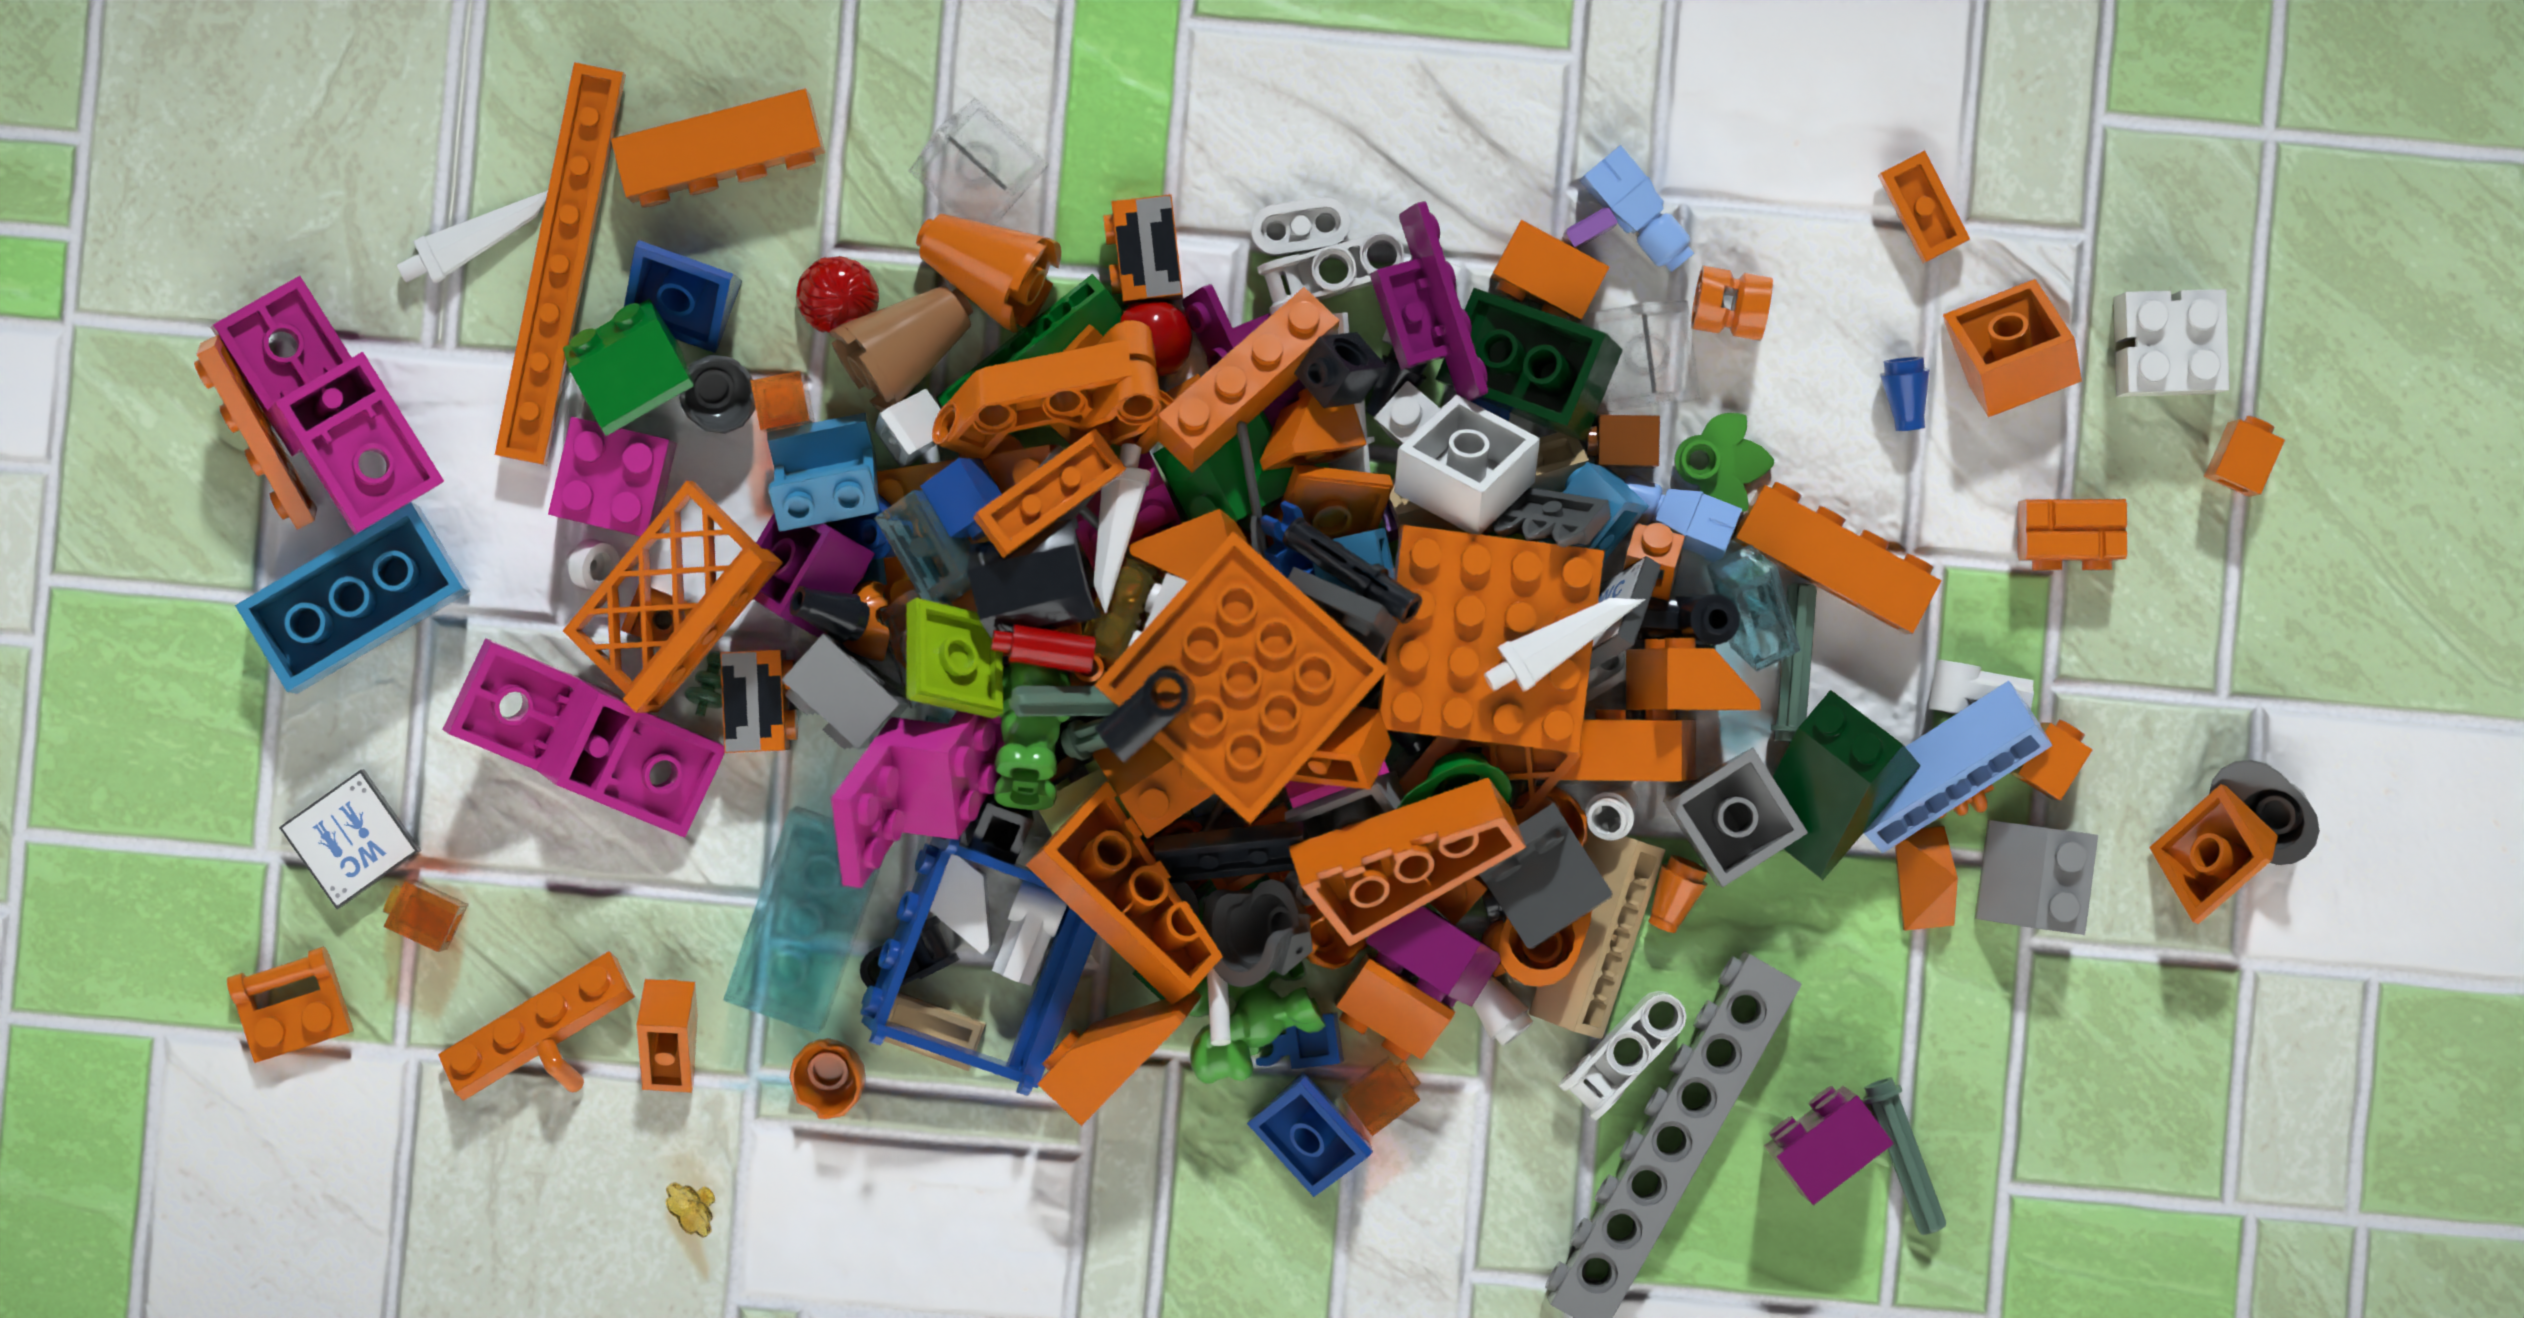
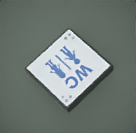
[1590,556,1661,670]
[279,769,422,909]

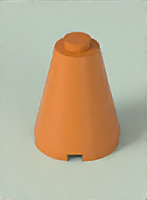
[916,214,1061,333]

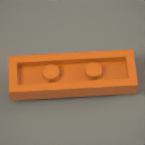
[973,428,1127,558]

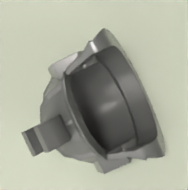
[1202,870,1314,987]

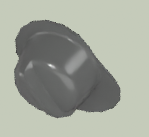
[2209,760,2320,865]

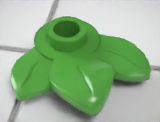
[1674,413,1775,512]

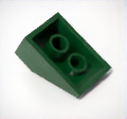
[1435,288,1623,441]
[1772,690,1921,880]

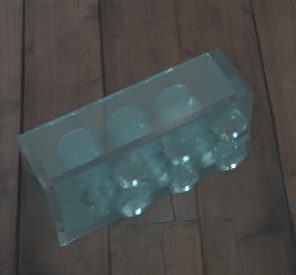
[723,806,885,1034]

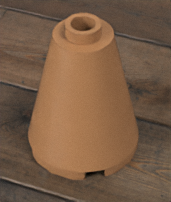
[830,285,973,412]

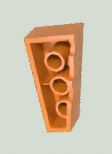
[1481,709,1696,782]
[1288,778,1526,947]
[1026,781,1223,1005]

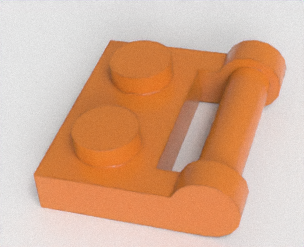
[227,946,354,1063]

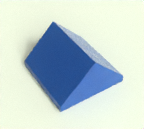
[624,240,742,353]
[1247,1071,1373,1197]

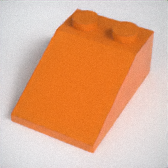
[1037,989,1202,1126]

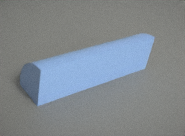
[1864,681,2053,853]

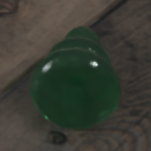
[684,651,723,717]

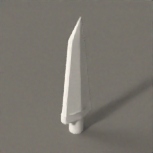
[397,191,548,284]
[1093,443,1151,614]
[1484,598,1645,691]

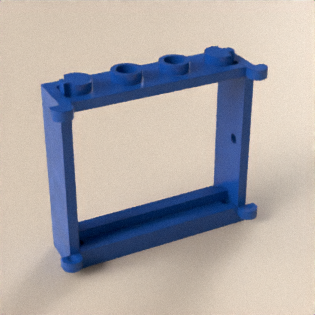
[860,836,1097,1096]

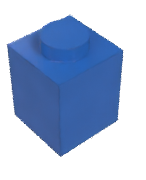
[920,458,1002,540]

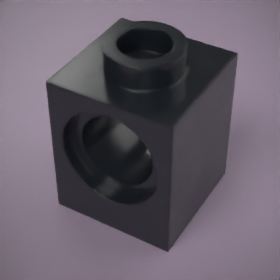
[1294,332,1387,408]

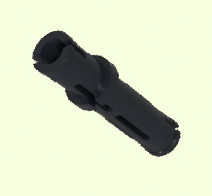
[1282,517,1423,624]

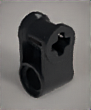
[860,915,960,988]

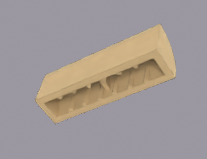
[1528,830,1666,1039]

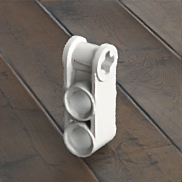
[1257,232,1405,315]
[1558,991,1686,1121]

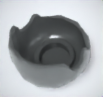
[679,355,757,434]

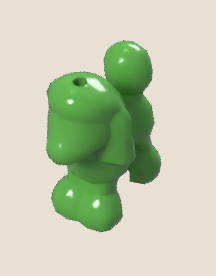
[994,662,1071,810]
[1189,961,1326,1084]

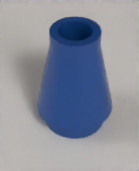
[1880,357,1930,431]

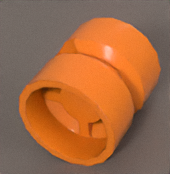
[1691,265,1773,341]

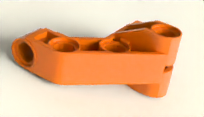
[932,320,1174,461]

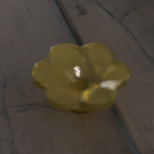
[665,1182,716,1238]

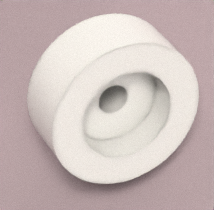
[566,539,619,591]

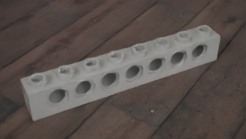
[1545,951,1802,1318]

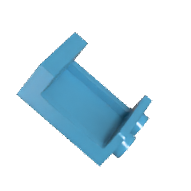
[767,412,879,532]

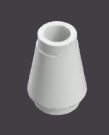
[1585,786,1638,841]
[1473,976,1533,1047]

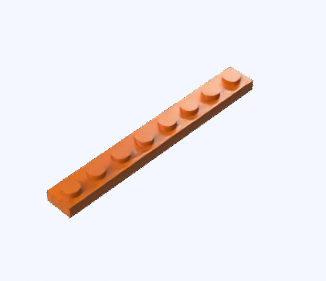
[494,62,626,466]

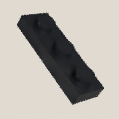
[1153,821,1310,883]

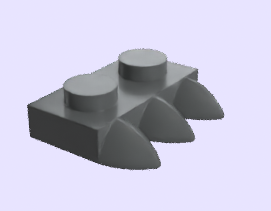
[1492,488,1611,547]

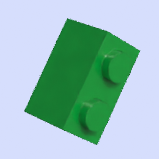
[563,298,694,436]
[1153,411,1294,523]

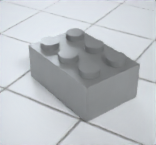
[782,634,911,750]

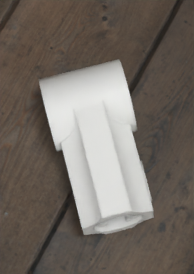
[1928,660,2034,714]
[992,880,1067,986]

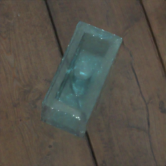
[875,490,972,603]
[1707,545,1801,672]

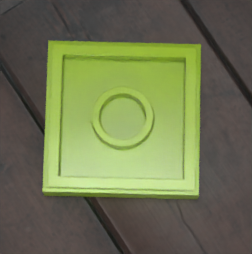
[907,598,1003,718]

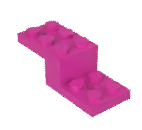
[211,276,444,535]
[442,638,725,838]
[831,711,1005,888]

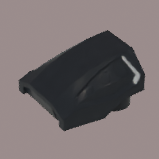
[967,518,1101,639]

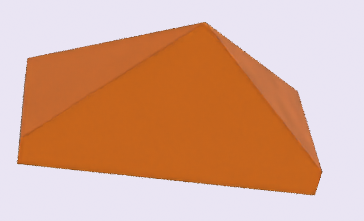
[1895,826,1958,931]

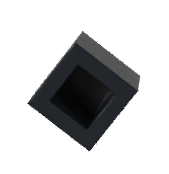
[965,792,1034,864]

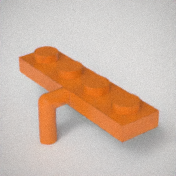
[194,335,317,530]
[438,951,635,1101]

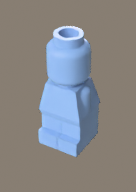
[1580,145,1694,272]
[1621,475,1742,565]

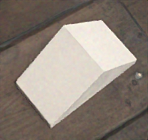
[874,389,941,468]

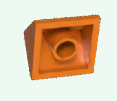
[2149,784,2278,924]

